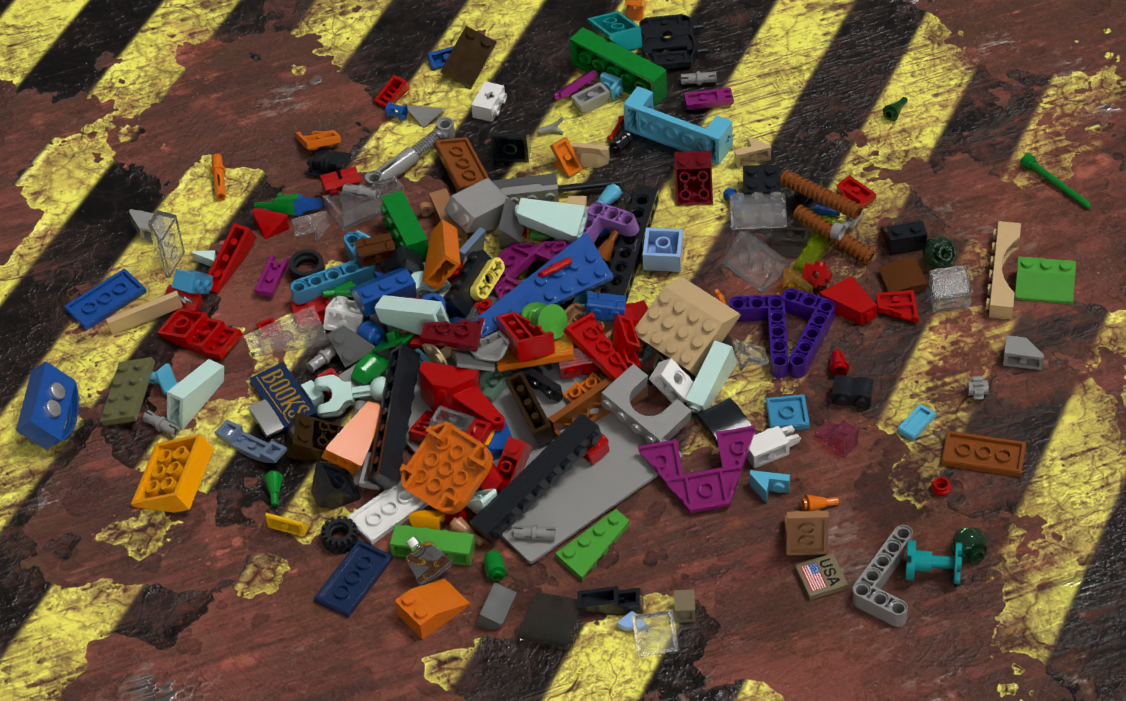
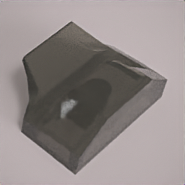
[770,226,810,258]

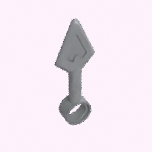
[830,210,864,241]

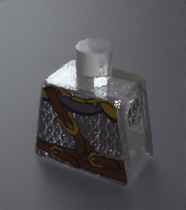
[406,536,455,586]

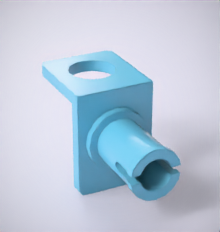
[149,363,179,395]

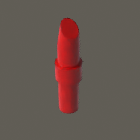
[537,257,572,278]

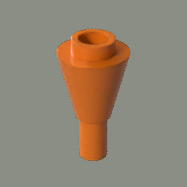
[801,494,839,511]

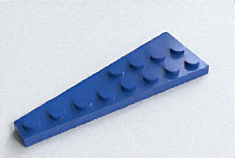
[473,233,613,339]

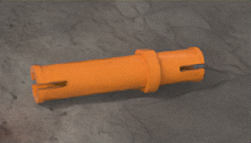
[211,154,226,201]

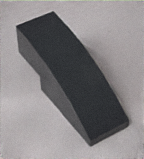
[577,586,644,615]

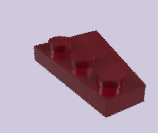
[420,318,485,351]

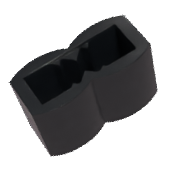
[832,375,873,408]

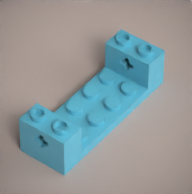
[623,86,733,165]

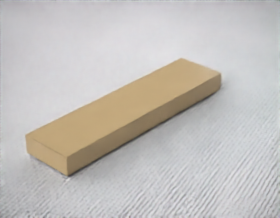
[106,291,183,335]

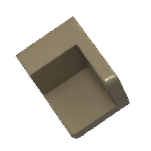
[674,590,696,623]

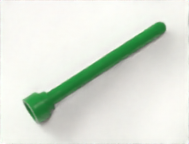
[1020,153,1091,209]

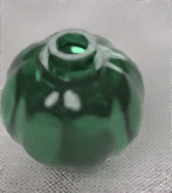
[922,235,958,271]
[950,527,988,564]

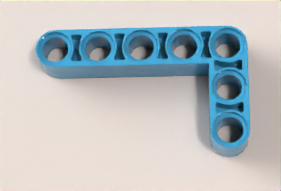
[290,232,376,305]

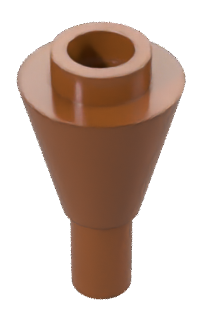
[597,229,619,262]

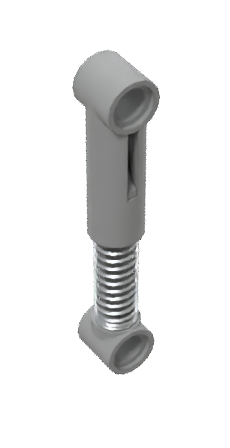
[365,117,455,194]

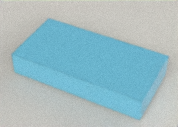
[897,404,936,442]

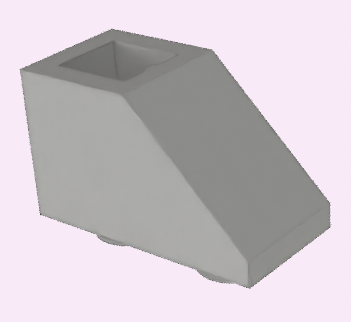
[129,209,167,243]

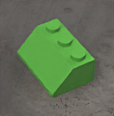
[1015,256,1076,304]

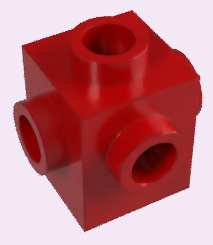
[801,260,832,289]

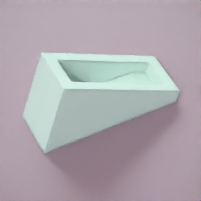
[192,250,216,267]

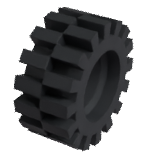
[321,516,359,554]

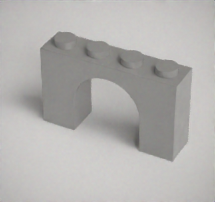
[601,364,692,444]

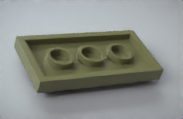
[100,357,155,426]

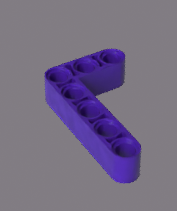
[782,288,835,379]
[729,295,788,379]

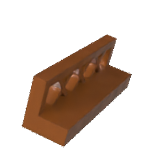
[548,377,613,437]

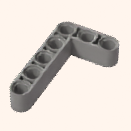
[852,525,913,627]

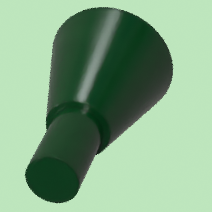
[883,97,908,121]

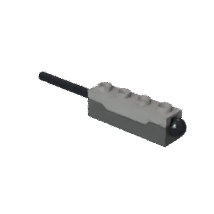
[492,173,620,205]

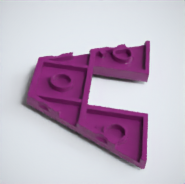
[494,240,573,300]
[637,425,756,514]

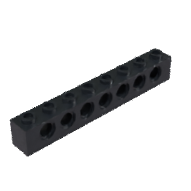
[600,185,659,304]

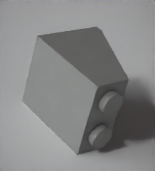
[444,178,509,233]

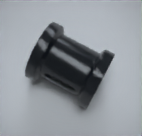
[609,130,633,153]

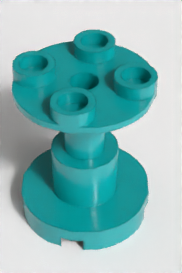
[906,540,962,584]

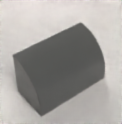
[476,582,517,629]

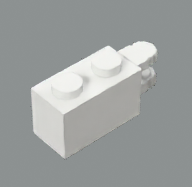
[747,425,801,469]

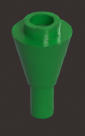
[322,280,356,298]
[263,471,283,507]

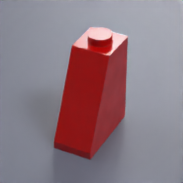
[820,277,877,325]

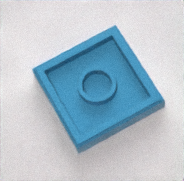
[766,394,810,430]

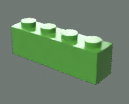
[390,525,476,566]

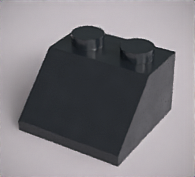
[491,133,531,162]
[881,220,927,255]

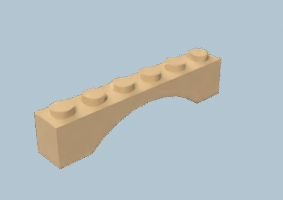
[986,221,1021,320]

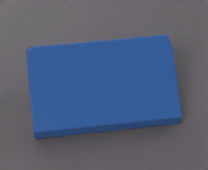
[427,46,454,70]

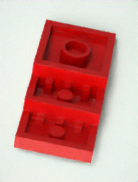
[157,308,243,360]

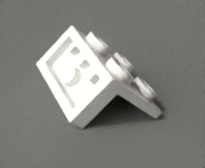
[323,296,364,334]

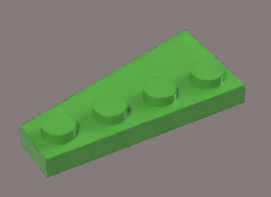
[555,509,630,582]

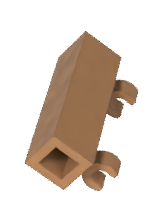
[419,188,468,248]

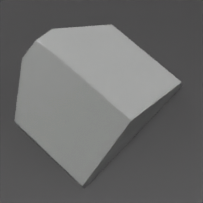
[467,330,510,362]

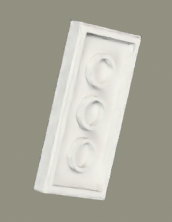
[347,479,428,545]

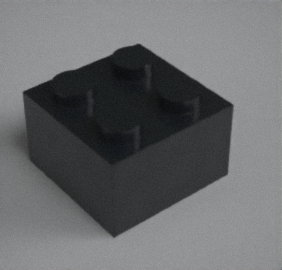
[743,165,781,207]

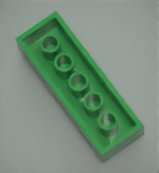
[570,27,667,107]

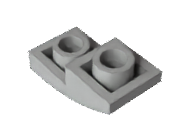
[248,399,284,438]

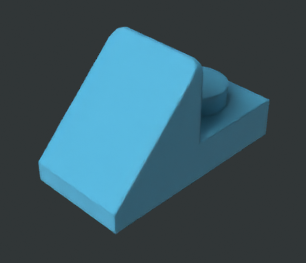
[750,470,790,503]

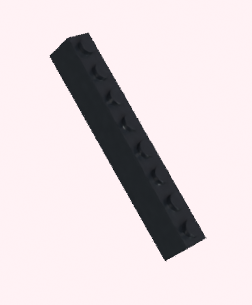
[367,344,420,490]
[470,413,602,544]

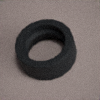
[289,249,325,281]

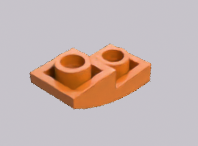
[563,372,603,402]

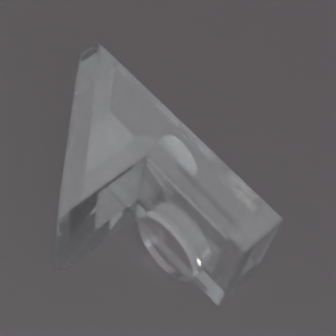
[291,210,330,242]
[732,339,769,371]

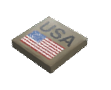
[795,553,848,600]

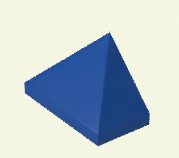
[487,420,512,460]

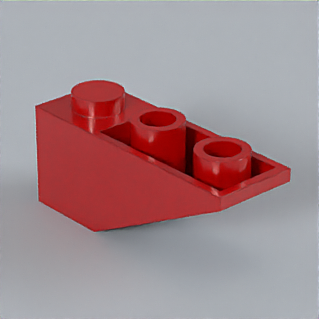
[497,436,533,495]

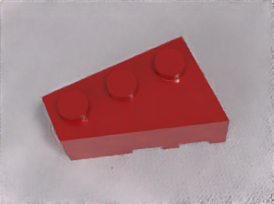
[496,312,555,363]

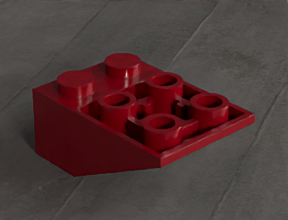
[674,150,713,205]

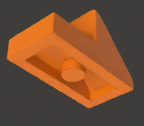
[624,0,647,21]
[550,137,583,177]

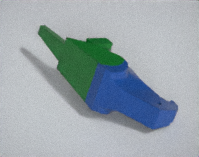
[254,192,323,216]

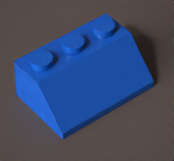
[349,268,417,317]

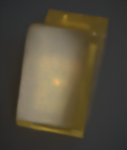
[783,266,813,294]

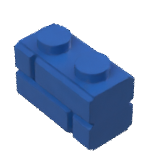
[585,292,626,322]

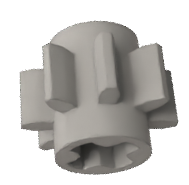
[967,376,989,400]

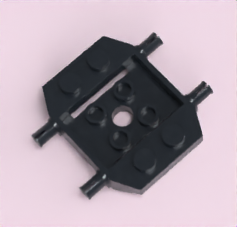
[635,14,708,69]

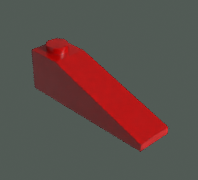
[208,223,257,294]

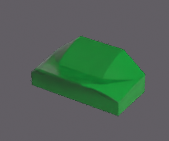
[351,352,389,386]

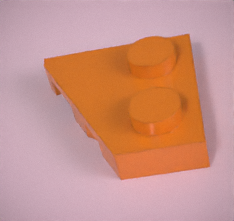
[295,130,341,150]

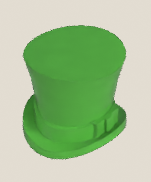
[521,302,568,339]

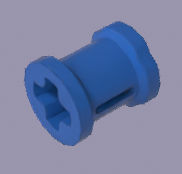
[385,101,408,121]

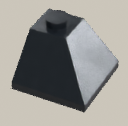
[311,461,361,510]

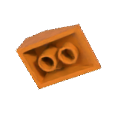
[394,578,471,640]

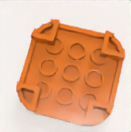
[399,421,493,515]

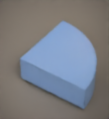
[617,611,647,631]

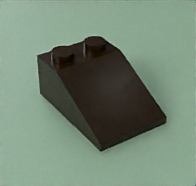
[440,26,497,89]

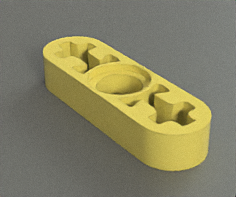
[470,257,505,301]

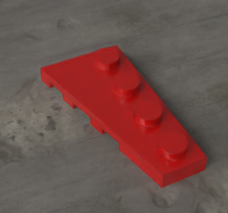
[563,312,628,382]

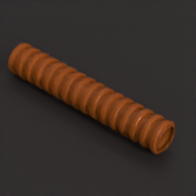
[780,170,862,220]
[793,204,875,265]

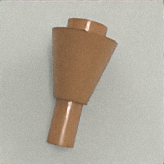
[449,516,484,546]

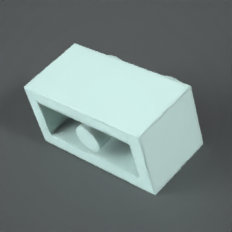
[301,380,324,407]

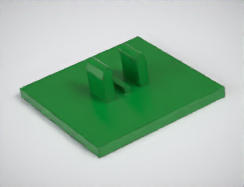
[371,328,416,353]

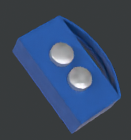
[16,362,79,450]

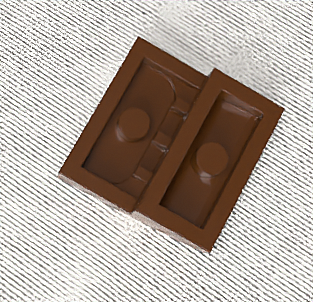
[878,257,929,293]

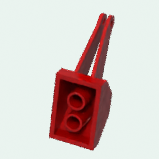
[419,361,505,431]

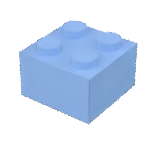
[643,228,684,272]

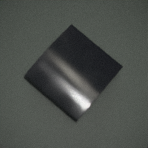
[697,398,752,446]

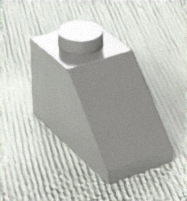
[1003,335,1044,370]

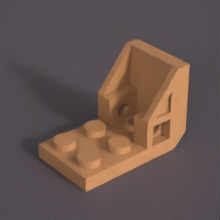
[784,510,829,555]

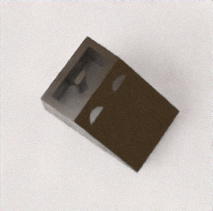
[285,412,344,462]

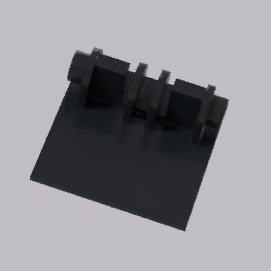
[306,149,351,179]

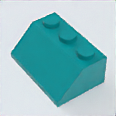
[587,11,642,51]

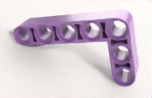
[583,202,639,243]

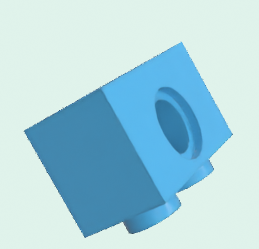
[172,269,213,294]

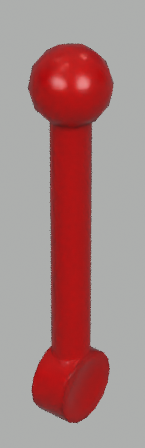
[607,115,624,141]

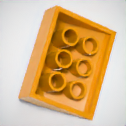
[131,434,214,513]

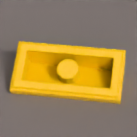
[265,513,309,537]

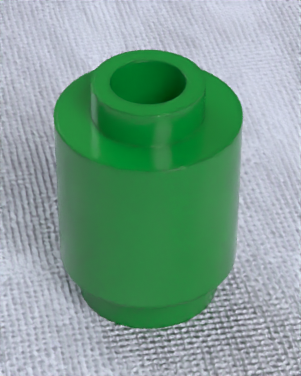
[483,550,507,581]

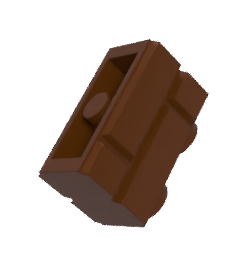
[354,233,396,268]

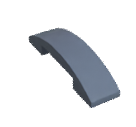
[215,420,287,463]

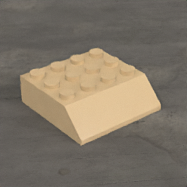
[635,277,741,377]

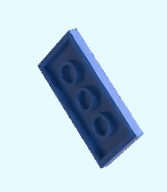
[64,268,147,331]

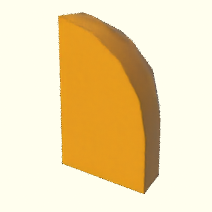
[408,510,445,530]

